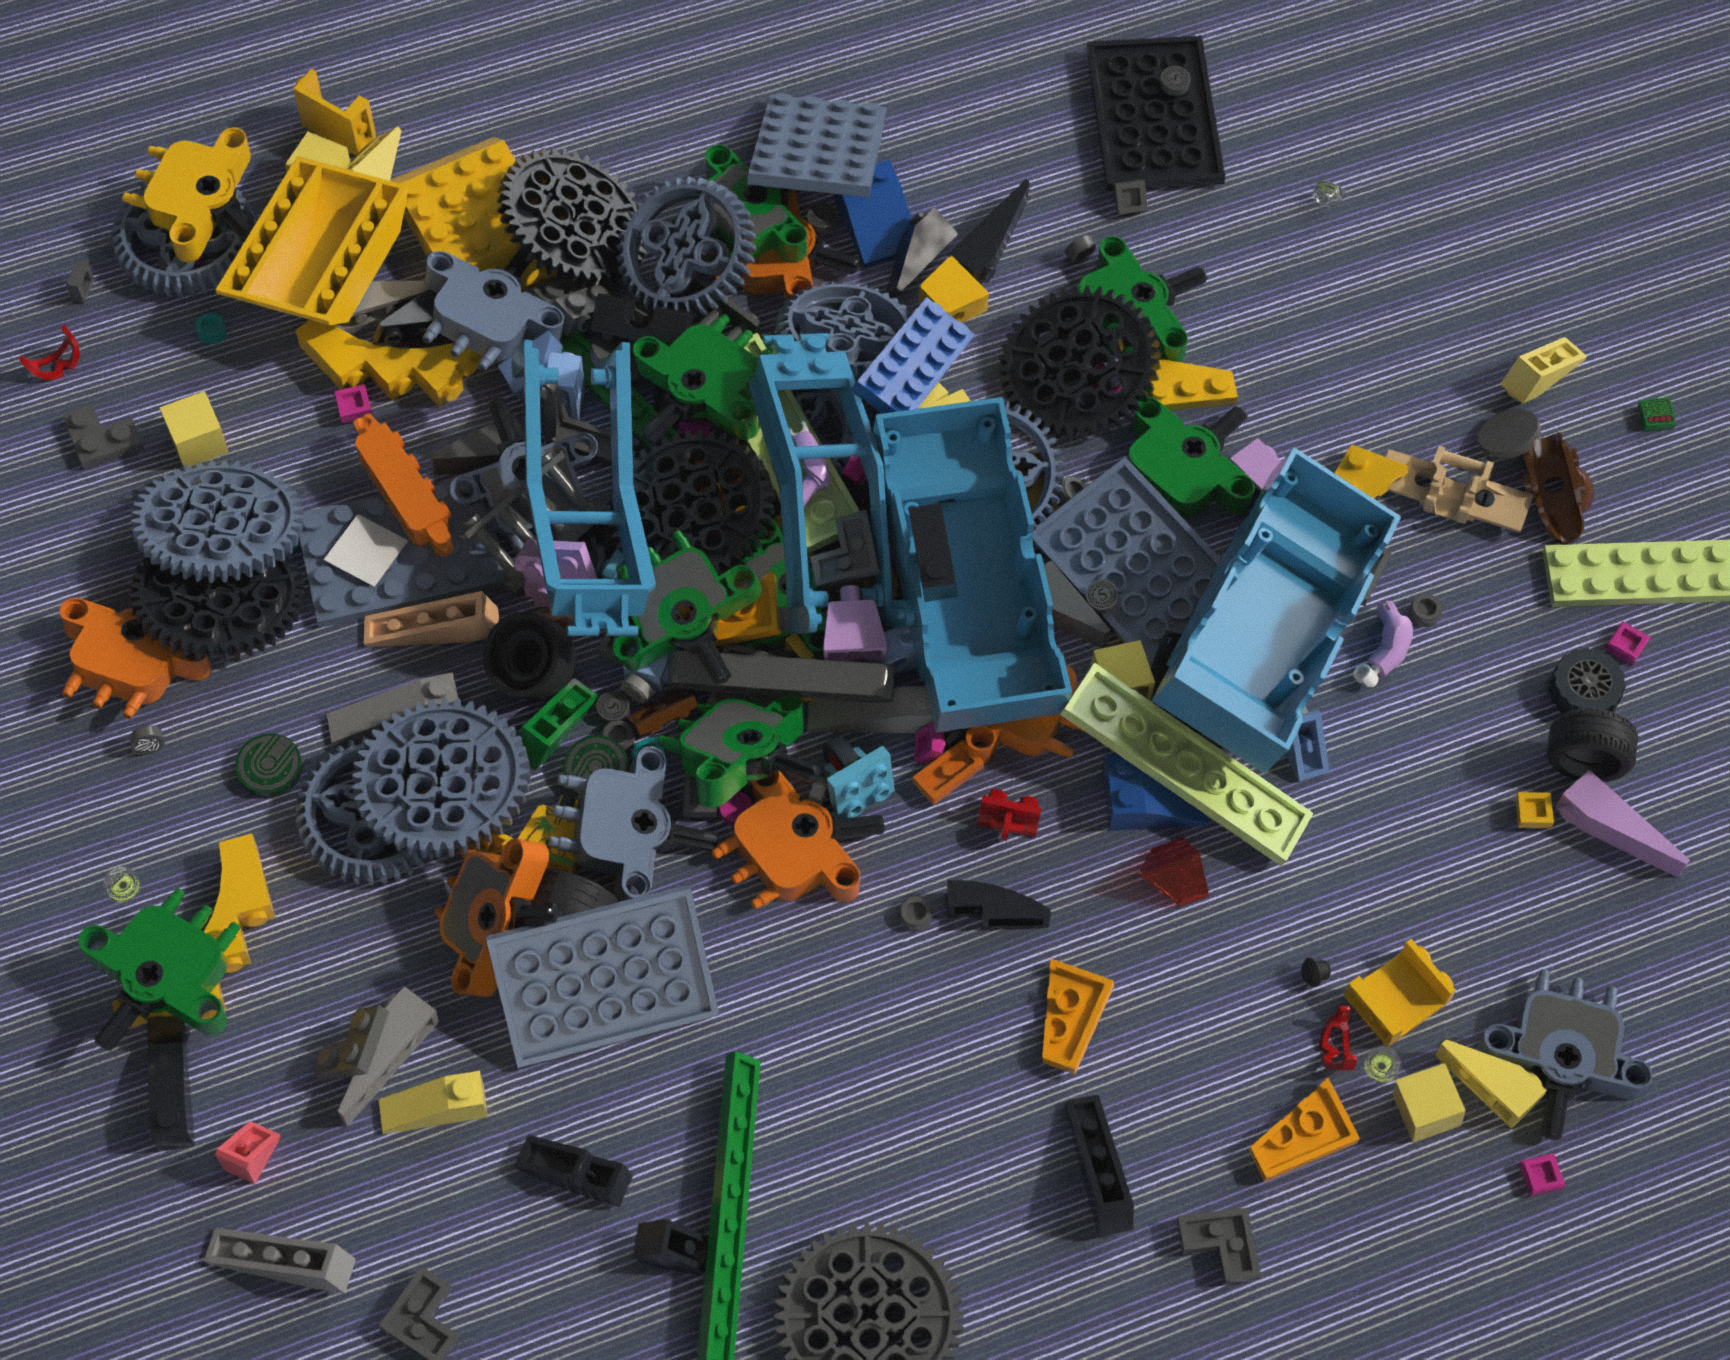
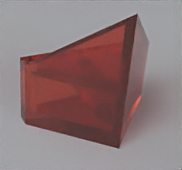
[1138,838,1209,908]

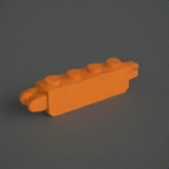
[353,413,454,558]

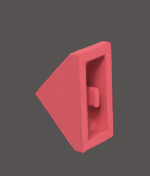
[215,1121,281,1184]

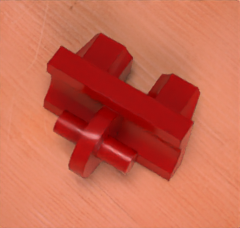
[977,789,1042,842]

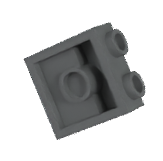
[531,277,612,337]

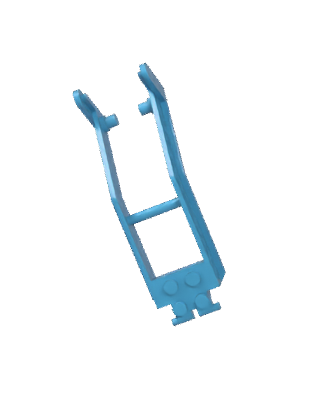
[748,333,915,634]
[511,340,656,636]

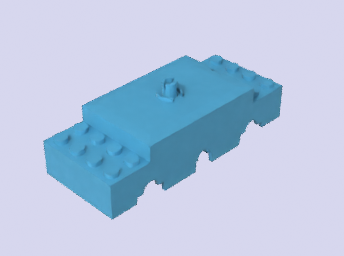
[873,397,1072,733]
[1152,447,1401,774]

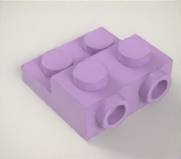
[515,540,597,607]

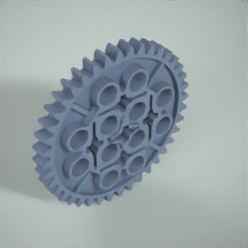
[131,460,304,583]
[352,698,531,858]

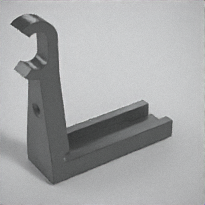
[540,384,641,467]

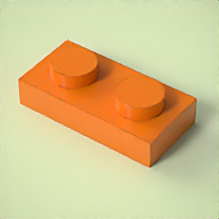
[912,739,984,806]

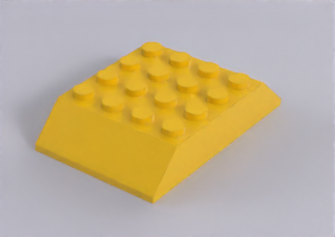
[390,137,557,292]
[216,156,408,325]

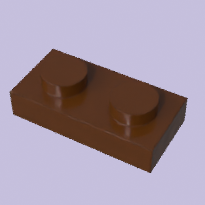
[626,690,698,736]

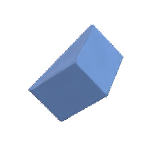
[1286,710,1330,781]

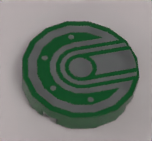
[235,734,303,798]
[563,735,630,796]

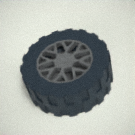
[1548,648,1626,713]

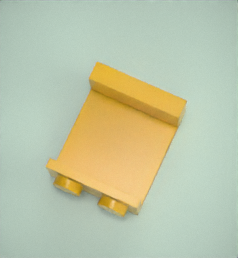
[293,68,376,156]
[1343,939,1456,1048]

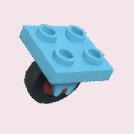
[822,735,895,819]

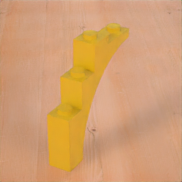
[296,320,483,407]
[112,833,275,1027]

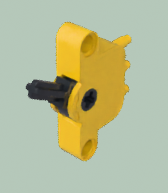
[122,127,254,262]

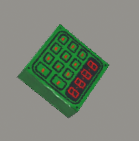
[1637,397,1677,431]

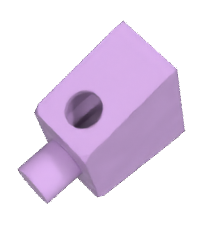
[823,585,887,662]

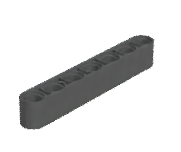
[667,651,895,703]

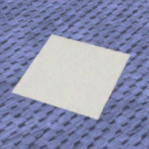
[324,514,408,587]

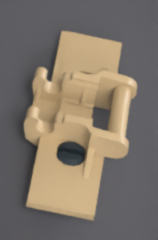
[1386,445,1534,533]

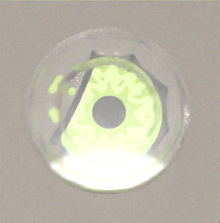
[1312,181,1344,208]
[104,867,140,902]
[1365,1046,1401,1083]

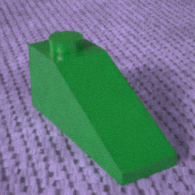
[518,678,600,771]

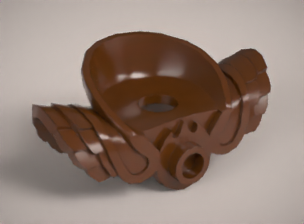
[1522,432,1594,544]

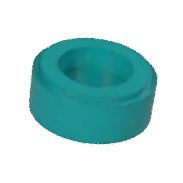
[195,313,228,345]

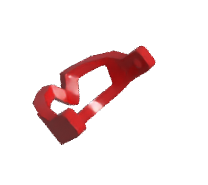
[18,324,80,380]
[1319,1006,1357,1071]

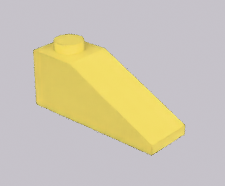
[344,126,401,181]
[1500,337,1587,404]
[1435,1040,1547,1129]
[379,1071,488,1134]

